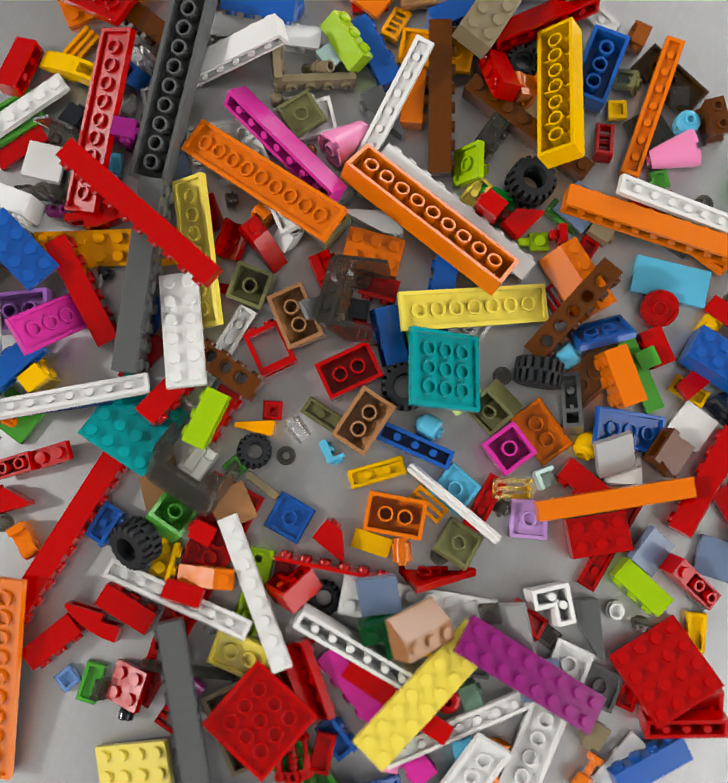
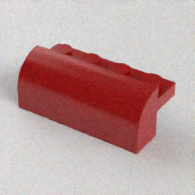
[279,637,336,725]
[637,688,728,739]

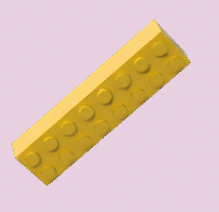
[537,17,585,169]

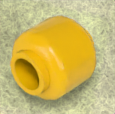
[573,431,595,461]

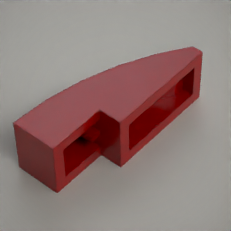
[64,600,125,643]

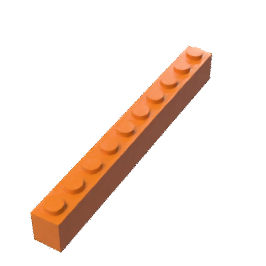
[559,183,728,267]

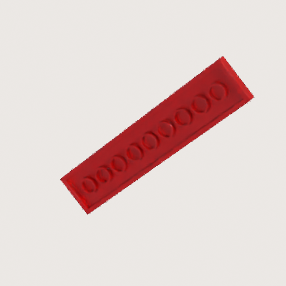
[64,27,136,215]

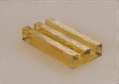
[493,478,532,499]

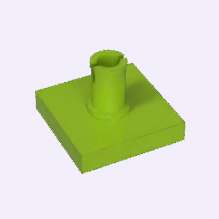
[453,140,489,188]

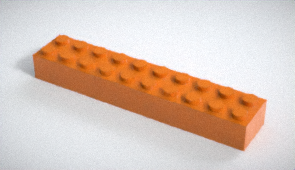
[340,143,520,296]

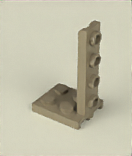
[270,46,357,93]

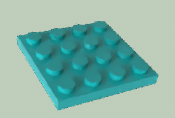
[409,326,480,413]
[77,374,190,478]

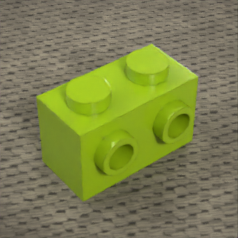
[251,545,276,585]

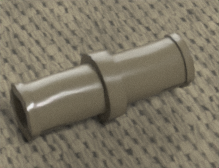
[301,59,335,74]

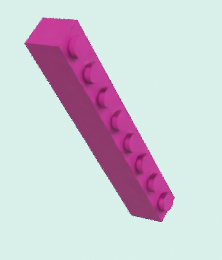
[224,86,347,202]
[317,648,438,783]

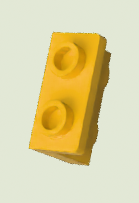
[148,536,184,581]

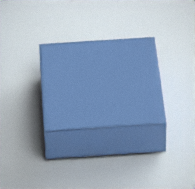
[54,663,82,693]

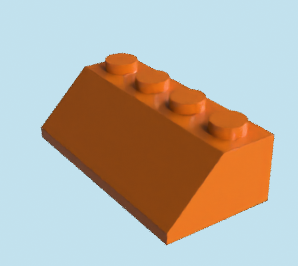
[538,236,617,323]

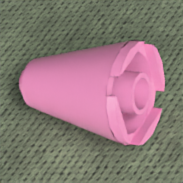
[318,120,370,168]
[645,129,701,169]

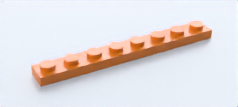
[619,35,685,178]

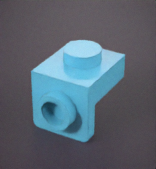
[108,152,123,178]

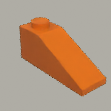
[177,563,237,591]

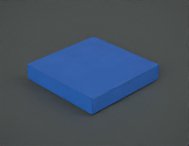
[264,491,316,544]

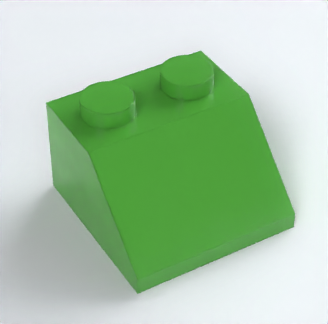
[144,485,200,544]

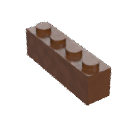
[121,1,165,51]

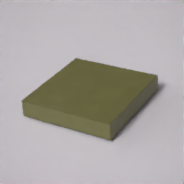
[276,88,327,138]
[431,516,484,571]

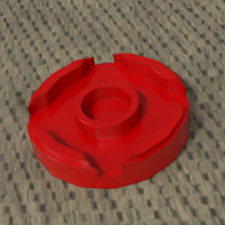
[639,289,679,327]

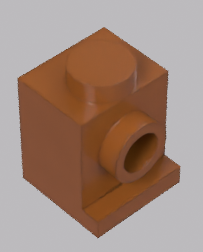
[626,19,653,55]

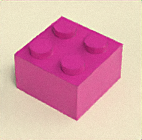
[480,421,537,476]

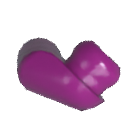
[45,204,68,219]

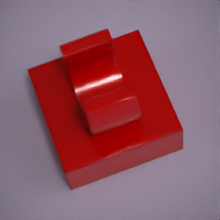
[548,222,569,247]

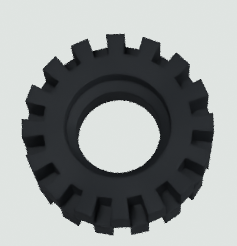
[507,44,537,76]
[237,433,272,470]
[307,579,341,616]

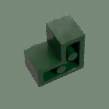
[358,613,397,660]

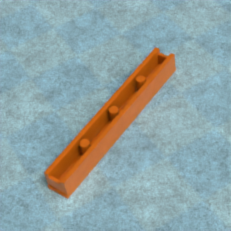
[532,476,697,522]

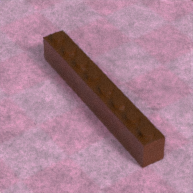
[428,19,456,176]
[462,73,596,183]

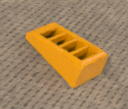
[380,6,412,46]
[234,420,277,437]

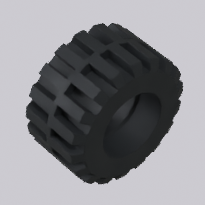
[504,155,557,209]
[512,354,565,390]
[381,361,419,411]
[109,516,163,571]

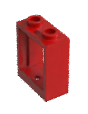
[243,319,298,379]

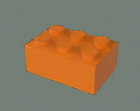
[341,226,406,280]
[593,343,648,409]
[362,490,428,541]

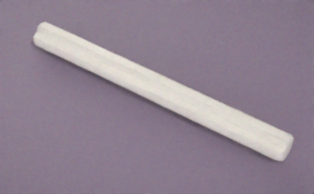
[407,463,501,544]

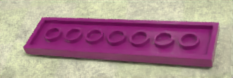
[453,615,607,735]

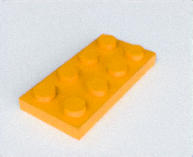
[397,27,474,75]

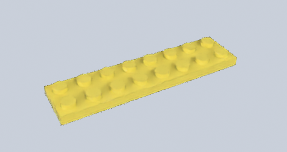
[172,172,224,329]
[397,284,549,332]
[352,619,478,772]

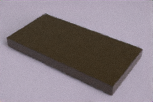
[630,43,709,116]

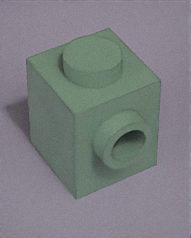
[457,677,484,713]

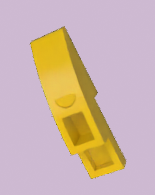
[39,51,94,86]

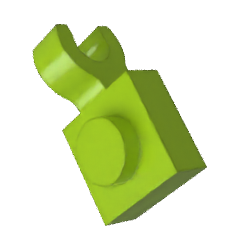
[515,232,549,253]

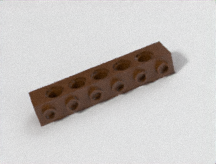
[524,257,623,358]
[155,325,265,402]

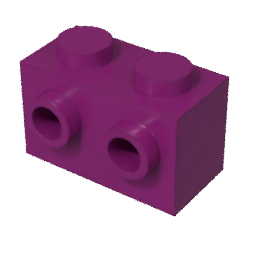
[110,115,140,153]

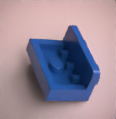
[85,501,127,548]
[314,716,358,762]

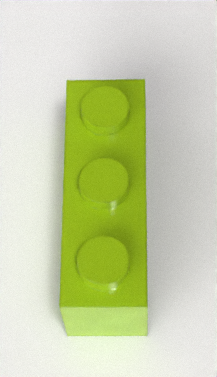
[320,10,373,73]
[181,386,232,451]
[608,557,674,617]

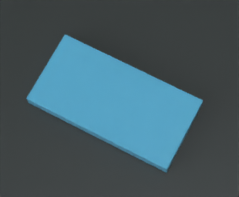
[628,254,712,309]

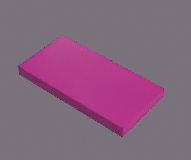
[4,293,88,356]

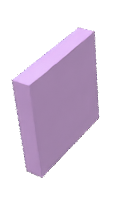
[508,498,549,540]

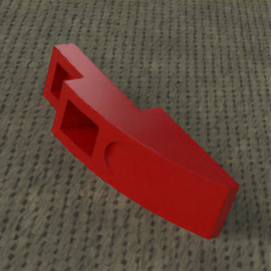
[64,203,125,230]
[0,440,74,480]

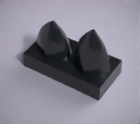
[704,392,728,426]

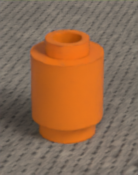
[392,537,412,566]

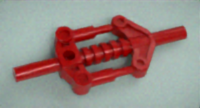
[274,731,315,783]

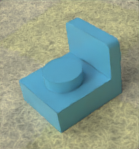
[318,439,345,466]

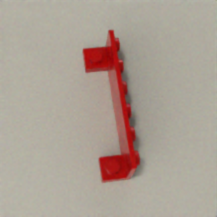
[273,550,389,577]

